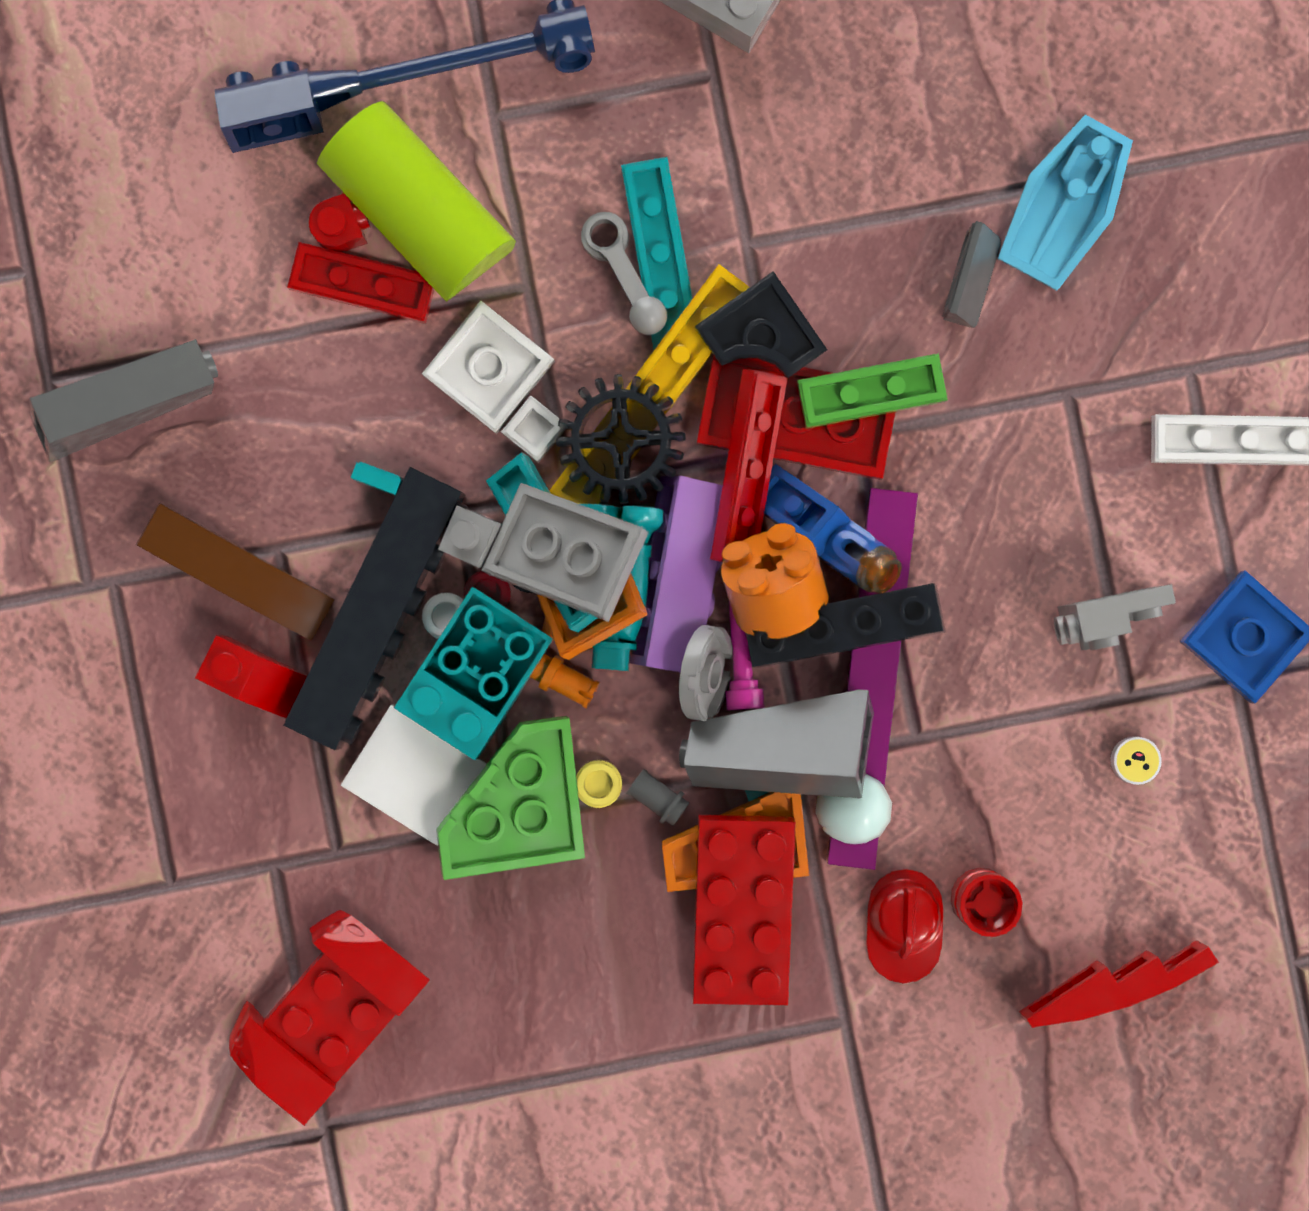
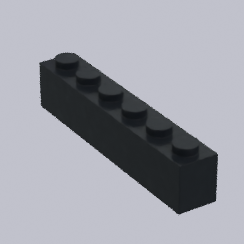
[283,467,468,751]

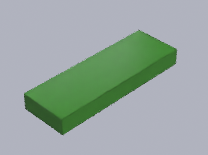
[797,353,948,429]

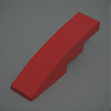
[1019,940,1219,1028]

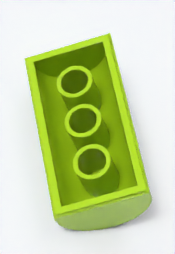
[316,101,516,302]

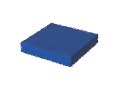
[1180,571,1309,704]

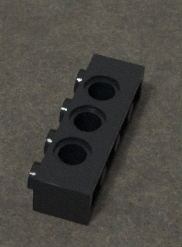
[746,583,946,668]

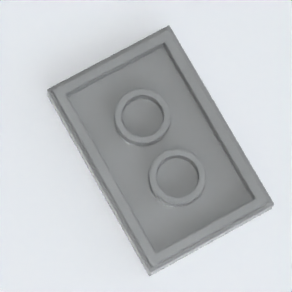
[481,483,648,622]

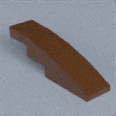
[136,503,335,641]

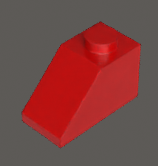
[195,635,308,719]

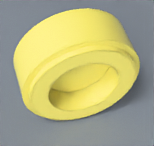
[576,760,622,808]

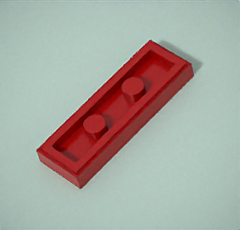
[287,242,435,324]

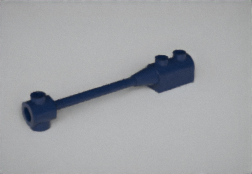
[215,0,595,153]

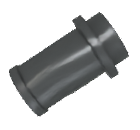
[626,769,689,826]

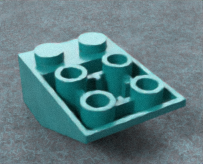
[394,587,553,760]

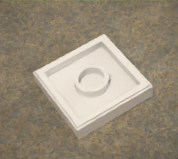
[422,301,555,434]

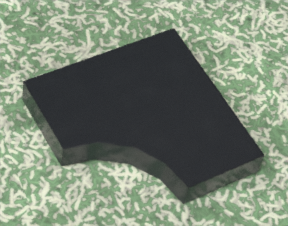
[694,271,828,378]

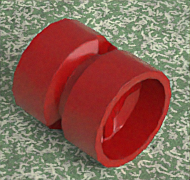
[951,868,1023,937]

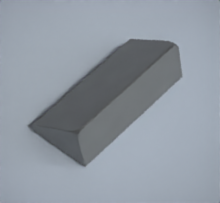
[942,221,1001,328]

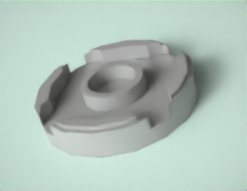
[679,625,733,721]

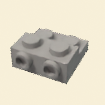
[1054,584,1176,650]

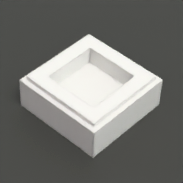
[501,396,565,463]

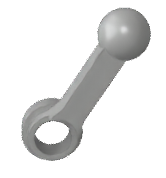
[581,212,667,335]

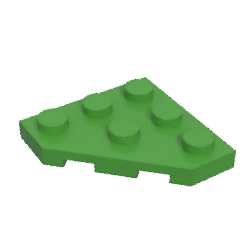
[436,716,585,880]

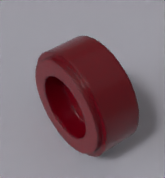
[463,570,512,608]

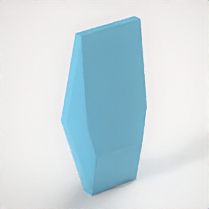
[997,115,1133,291]

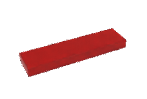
[710,369,787,562]

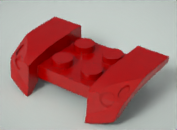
[229,910,430,1126]

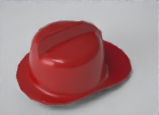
[866,869,944,984]

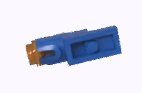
[764,463,902,593]

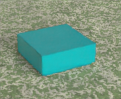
[351,461,404,496]

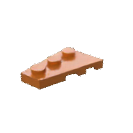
[662,792,809,892]

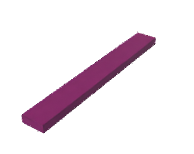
[827,488,918,870]

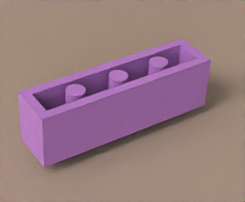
[629,476,723,672]

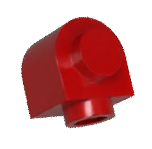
[309,193,371,253]

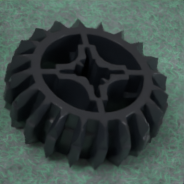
[556,374,686,504]

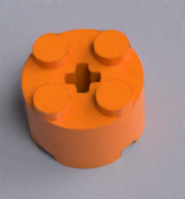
[721,523,828,638]

